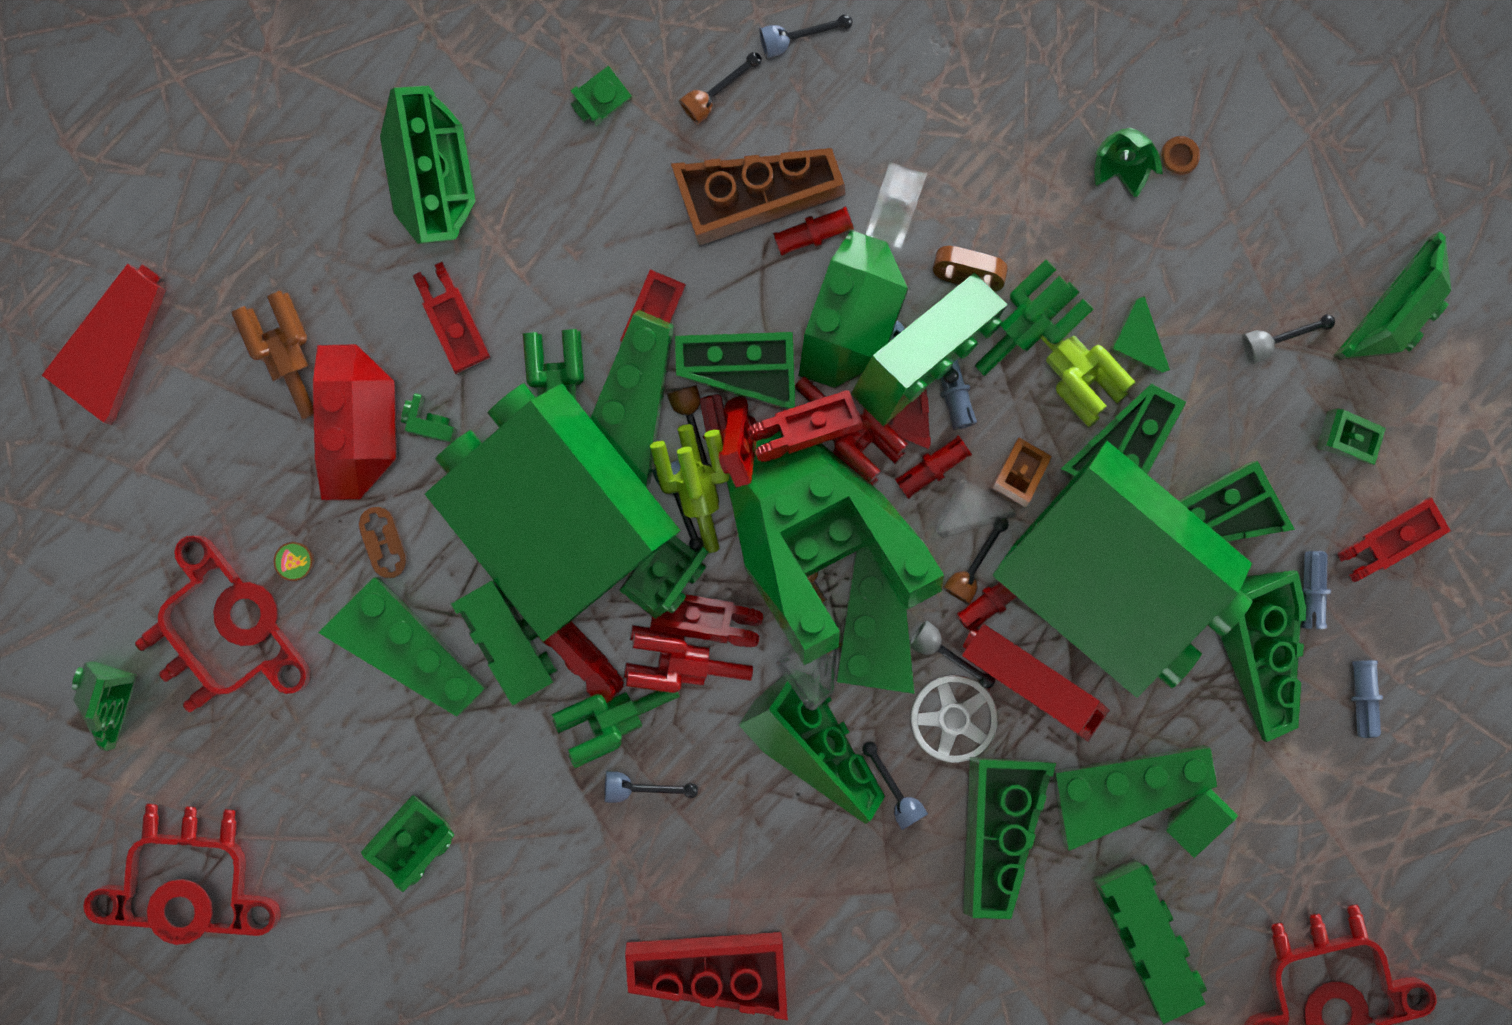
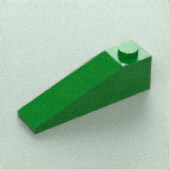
[1221,570,1306,742]
[71,661,137,751]
[739,661,885,824]

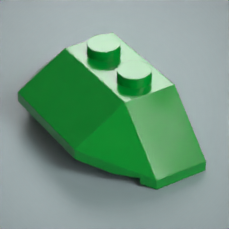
[380,85,476,244]
[798,230,908,389]
[1334,231,1451,360]

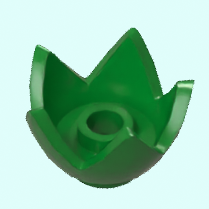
[1094,128,1163,197]

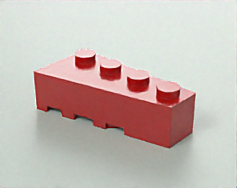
[625,932,788,1021]

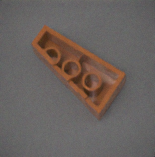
[671,148,846,246]

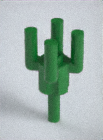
[975,259,1094,376]
[522,329,584,401]
[551,691,680,769]

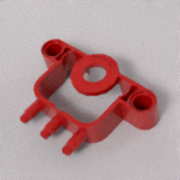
[135,535,311,713]
[83,803,281,945]
[1244,904,1437,1025]

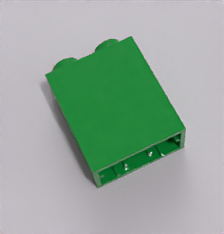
[424,383,681,642]
[992,441,1253,698]

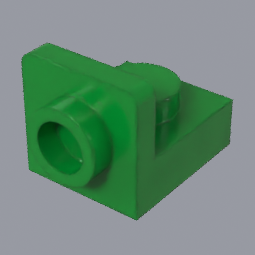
[570,66,632,126]
[401,393,458,444]

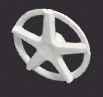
[910,675,998,763]

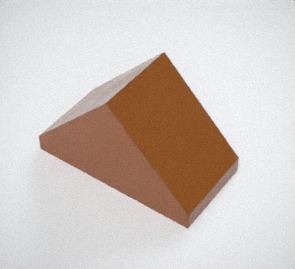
[988,437,1052,509]

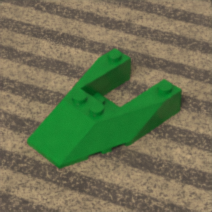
[727,431,944,666]

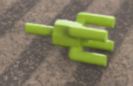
[1041,335,1136,428]
[650,424,729,553]

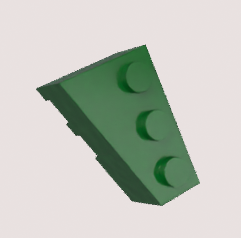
[675,332,795,410]
[1061,383,1186,479]
[1178,461,1295,541]
[451,580,558,706]

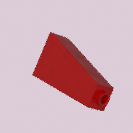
[42,263,166,425]
[962,624,1110,742]

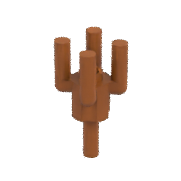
[231,291,314,420]

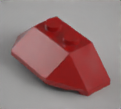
[313,344,397,500]

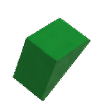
[1109,296,1170,375]
[1316,408,1386,465]
[1166,788,1238,858]

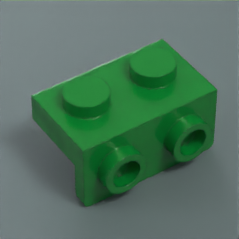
[619,536,709,619]
[361,795,455,892]

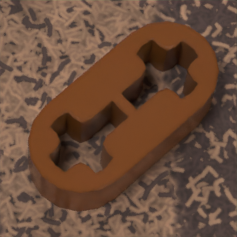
[933,246,1008,292]
[359,507,408,578]

